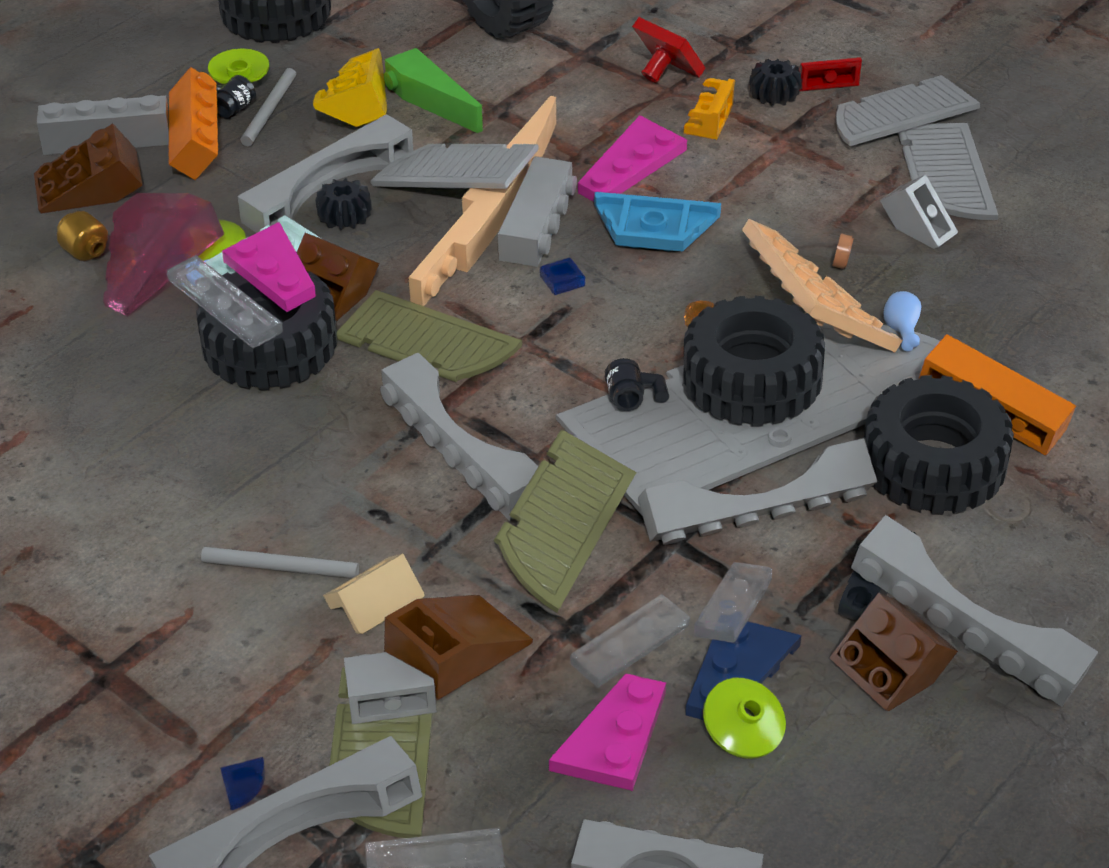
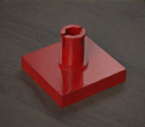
[632,17,705,83]

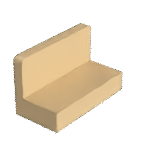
[323,554,424,634]

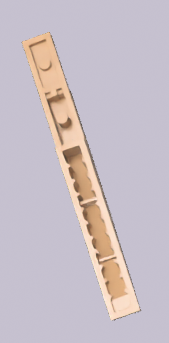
[409,96,556,306]

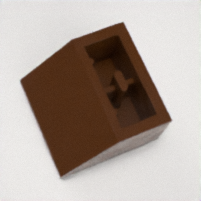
[296,232,380,321]
[829,593,958,711]

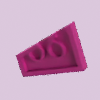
[222,222,316,312]
[549,674,666,791]

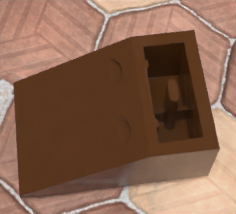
[34,123,143,214]
[384,595,533,700]

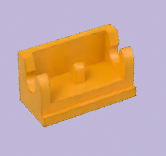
[684,78,735,140]

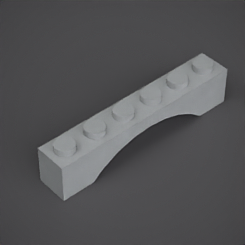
[238,114,413,233]
[380,353,538,521]
[638,438,877,545]
[851,515,1098,707]
[149,736,422,868]

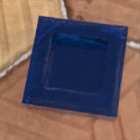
[540,258,585,295]

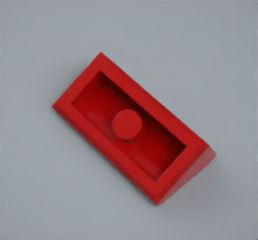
[799,57,862,91]

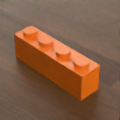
[169,67,218,180]
[919,334,1076,456]

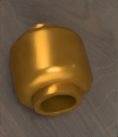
[57,211,108,261]

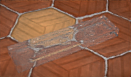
[167,255,283,348]

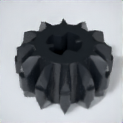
[749,58,802,106]
[315,178,372,230]

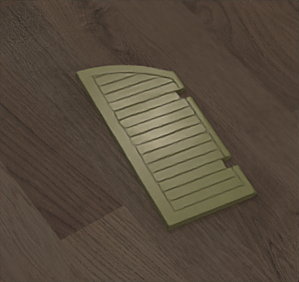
[337,290,522,382]
[494,430,637,613]
[329,667,433,840]

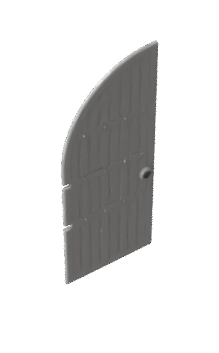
[555,323,940,516]

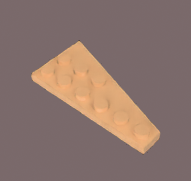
[742,219,903,352]

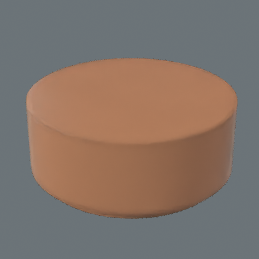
[832,234,854,269]

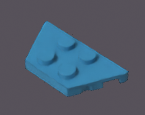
[594,192,721,251]

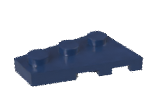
[686,615,802,720]

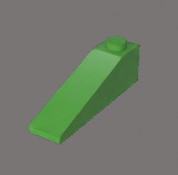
[384,48,483,133]

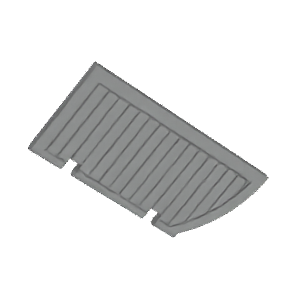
[836,75,980,146]
[898,123,998,220]
[371,144,539,189]

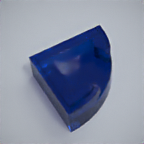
[220,757,265,811]

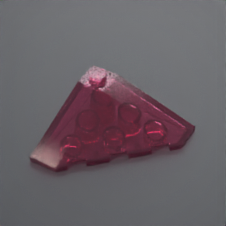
[103,193,224,316]

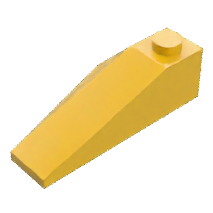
[313,48,387,127]

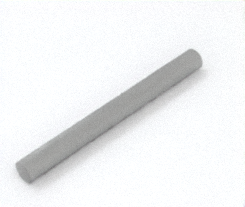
[240,68,296,147]
[201,547,359,578]

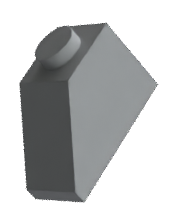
[880,175,958,249]
[344,652,437,724]

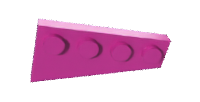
[578,115,687,202]

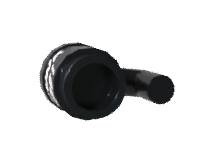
[216,75,256,118]
[604,358,669,411]

